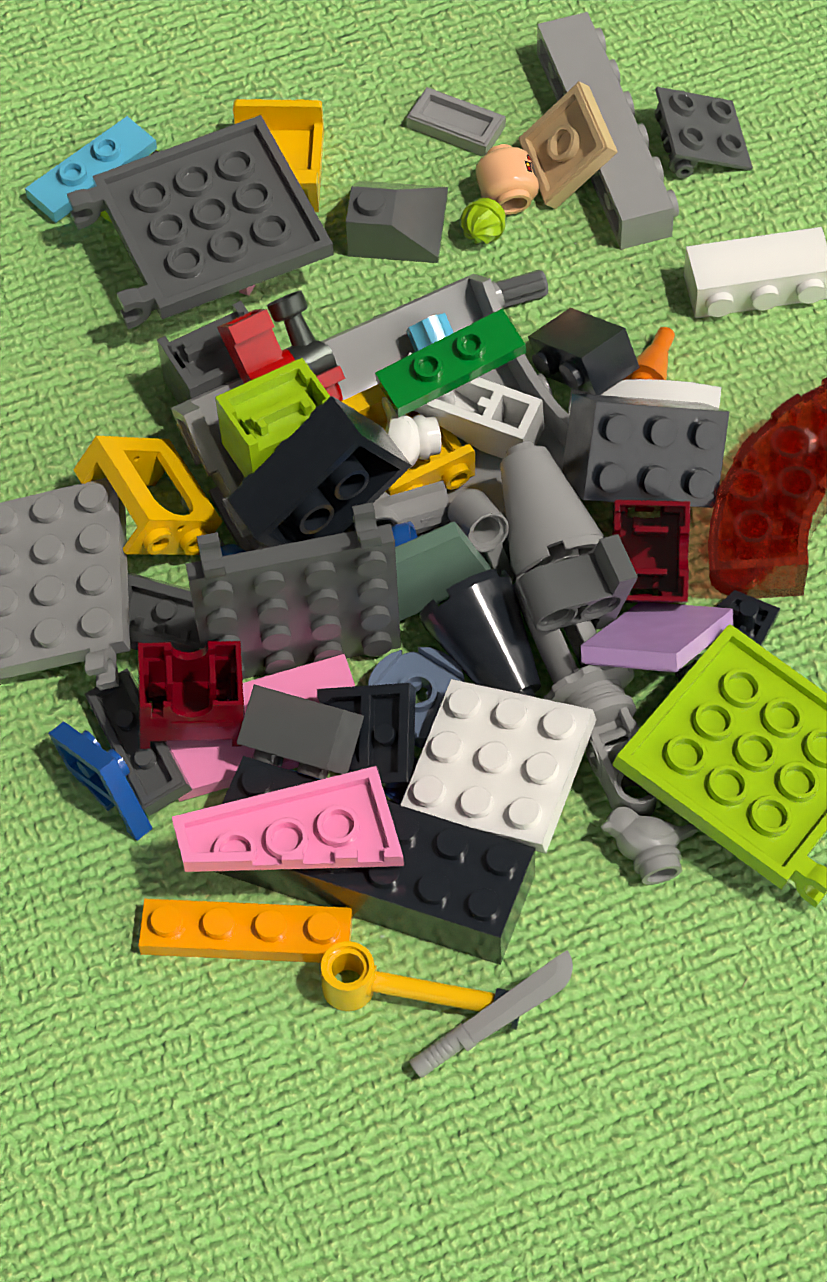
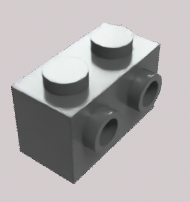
[237,684,364,779]

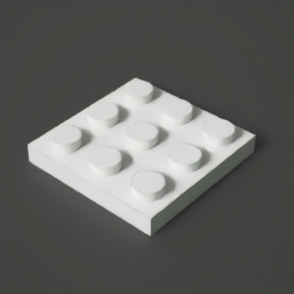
[401,679,597,854]

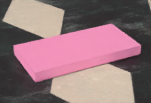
[152,654,355,802]

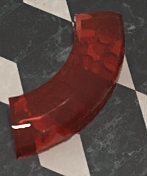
[707,377,827,599]

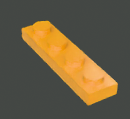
[139,898,353,963]

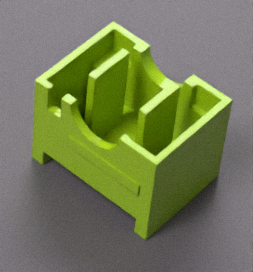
[215,358,330,477]

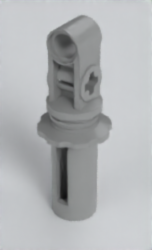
[513,563,657,816]

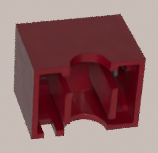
[612,500,691,604]
[138,641,244,749]

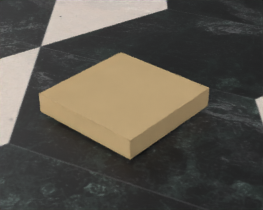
[518,81,618,209]

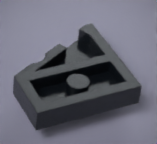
[317,683,416,788]

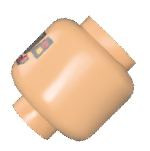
[475,144,539,215]

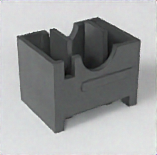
[157,301,248,404]

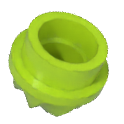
[461,198,506,244]

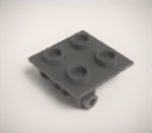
[655,86,753,178]

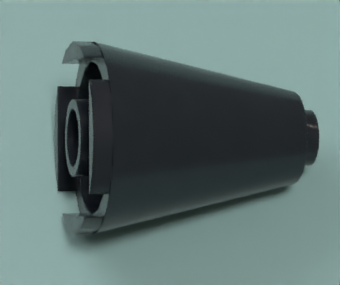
[420,569,541,697]

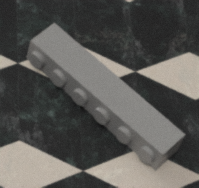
[537,12,679,249]

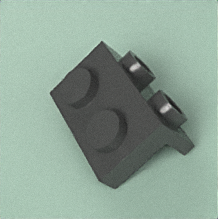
[128,573,200,652]

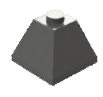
[346,180,448,263]

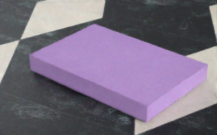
[581,602,733,672]

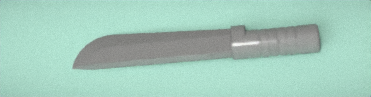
[409,950,573,1078]

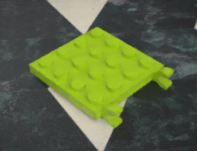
[612,623,827,908]

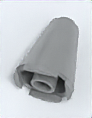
[500,441,605,580]

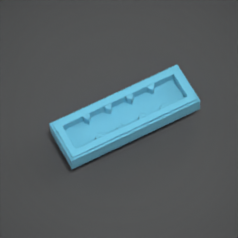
[25,116,157,223]

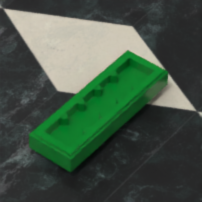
[375,308,526,417]

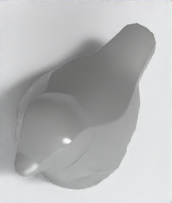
[601,807,697,885]

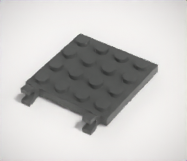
[67,115,334,329]
[186,502,401,680]

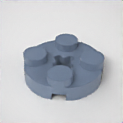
[368,647,465,748]

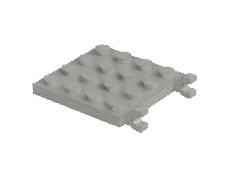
[0,478,130,690]

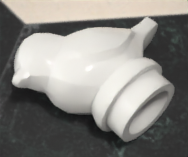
[382,397,441,469]

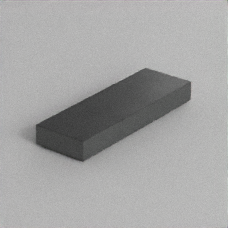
[85,668,192,816]

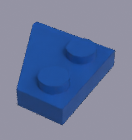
[48,721,153,841]

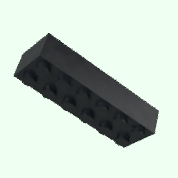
[213,756,536,965]

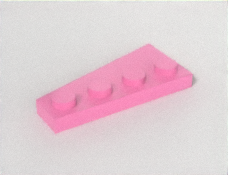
[172,766,404,872]

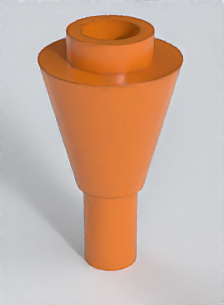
[623,327,675,380]

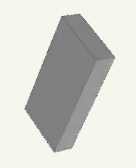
[407,87,506,156]

